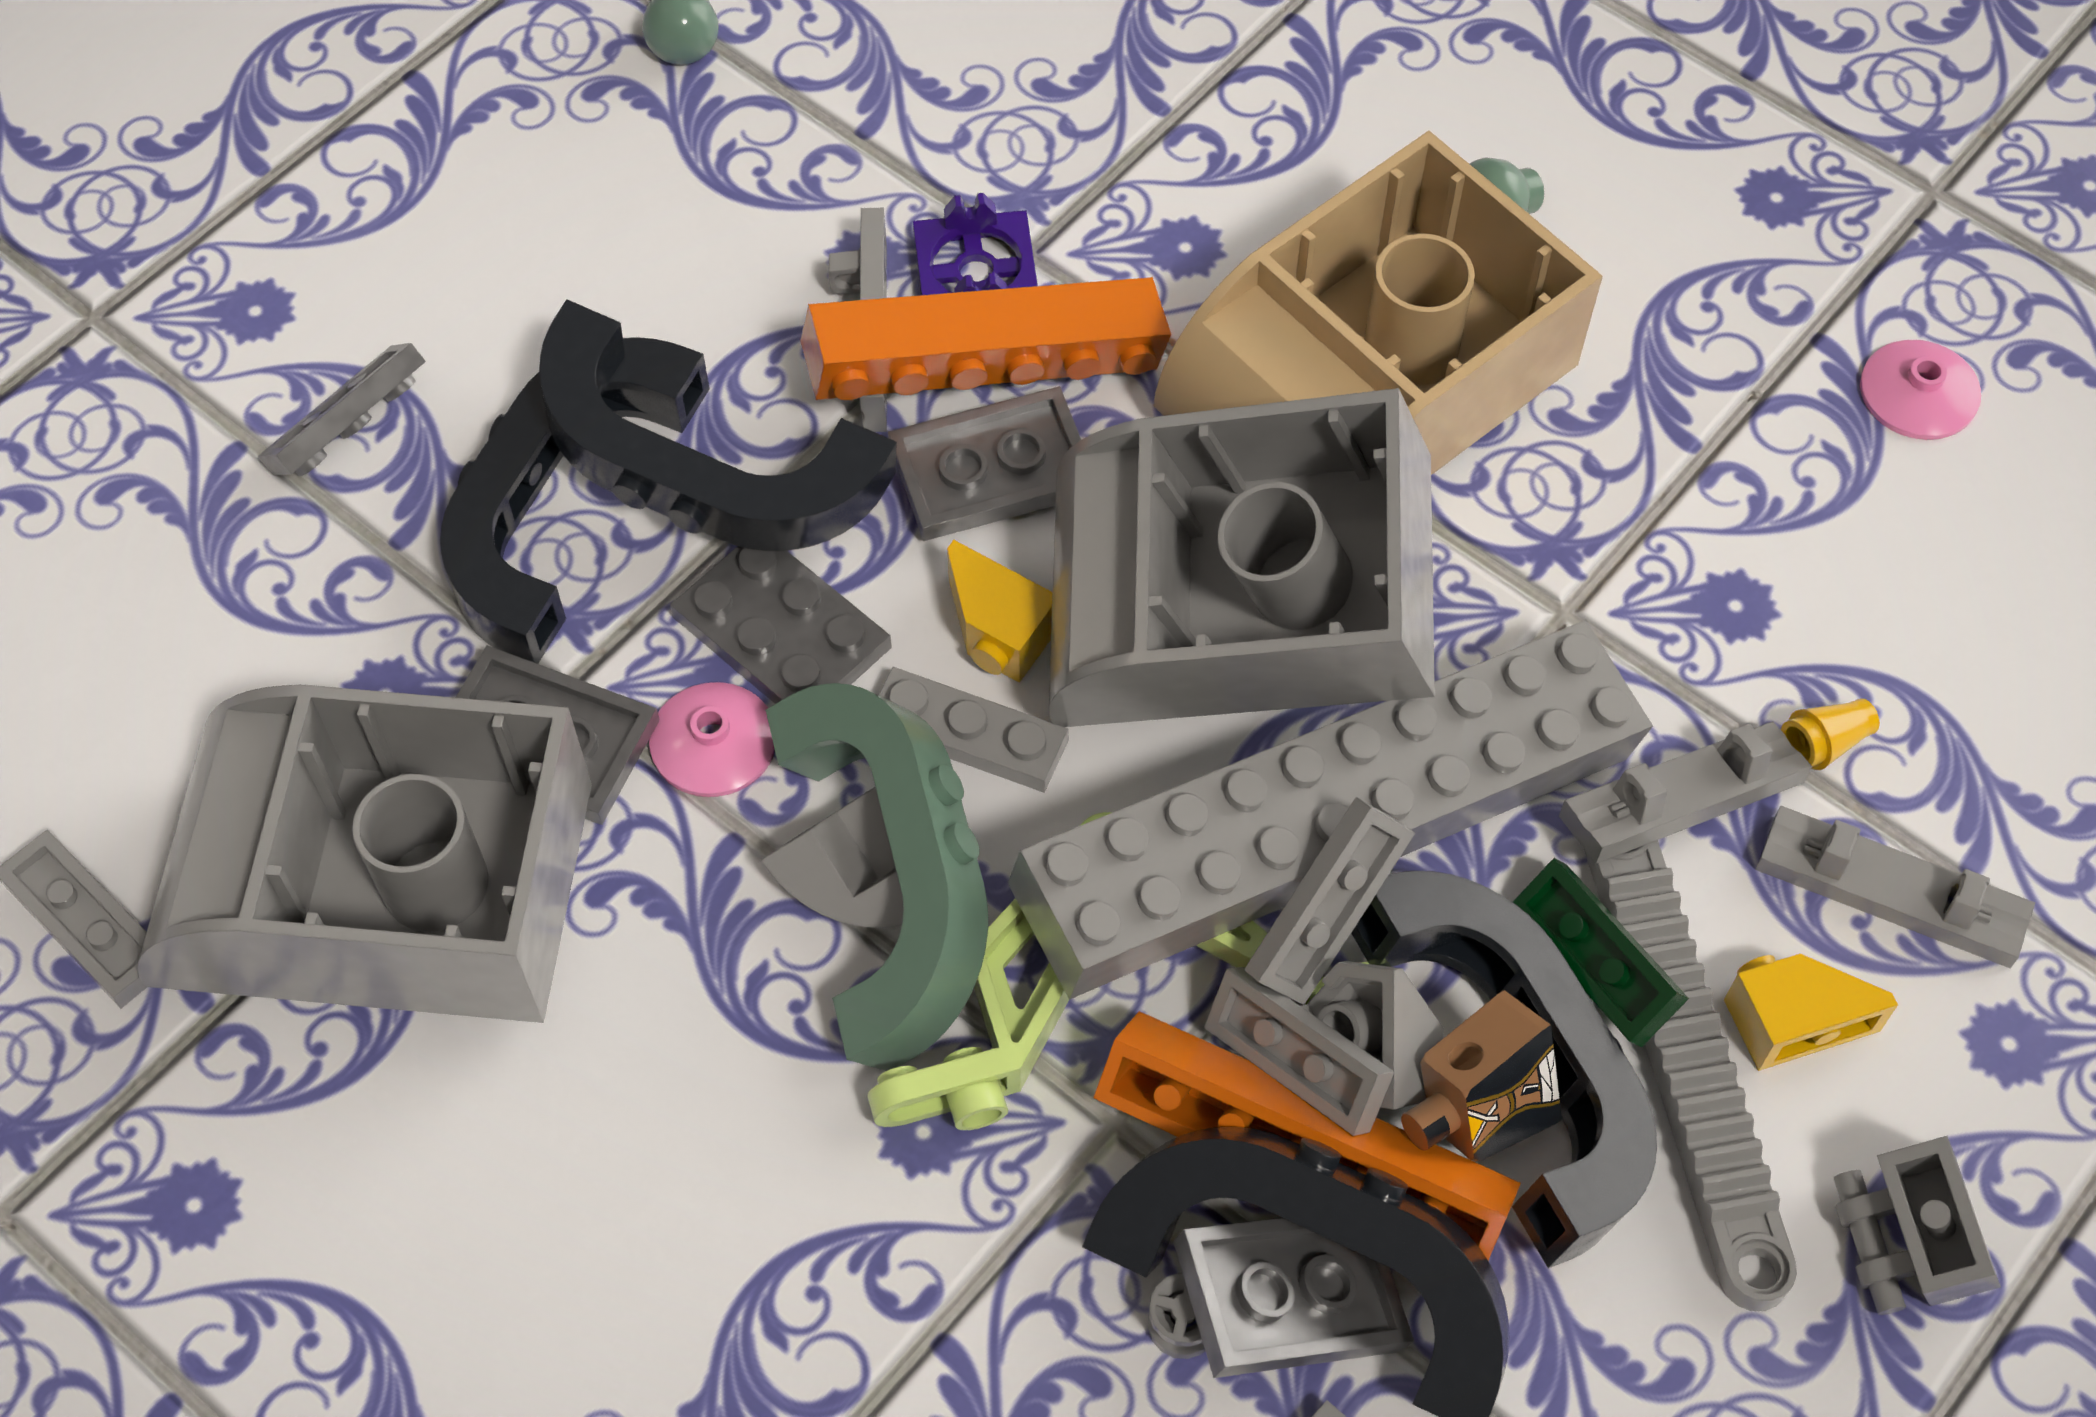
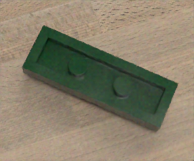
[1513,858,1689,1047]

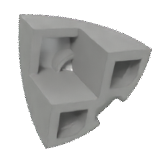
[761,787,904,928]

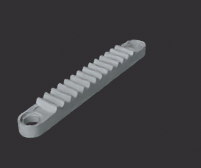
[1584,840,1797,1311]

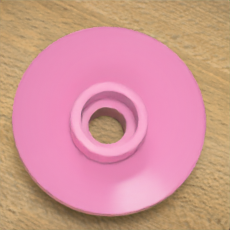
[1860,340,1981,440]
[649,682,775,797]

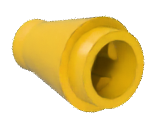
[1780,698,1880,770]

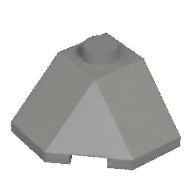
[1301,961,1443,1110]

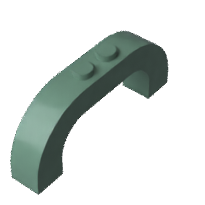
[766,683,988,1071]

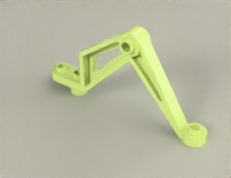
[867,812,1369,1130]

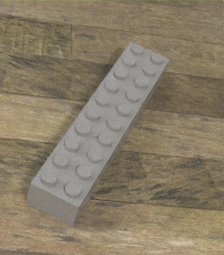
[1008,620,1653,1000]

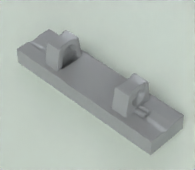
[829,207,887,432]
[1559,721,1812,864]
[1755,805,2035,969]

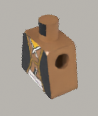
[1401,990,1562,1161]

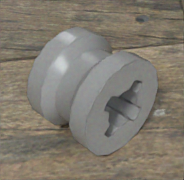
[1148,1273,1205,1359]

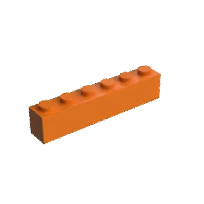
[800,277,1172,400]
[1093,1011,1521,1260]

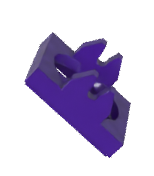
[913,193,1038,295]

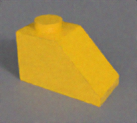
[947,540,1053,683]
[1724,953,1898,1071]

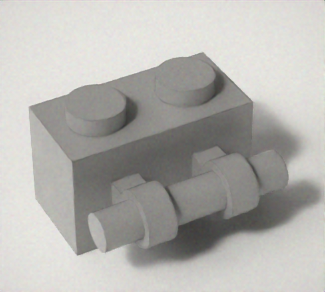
[1833,1136,2001,1315]

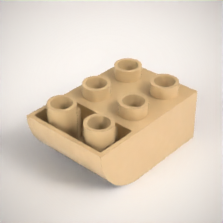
[1154,130,1603,475]

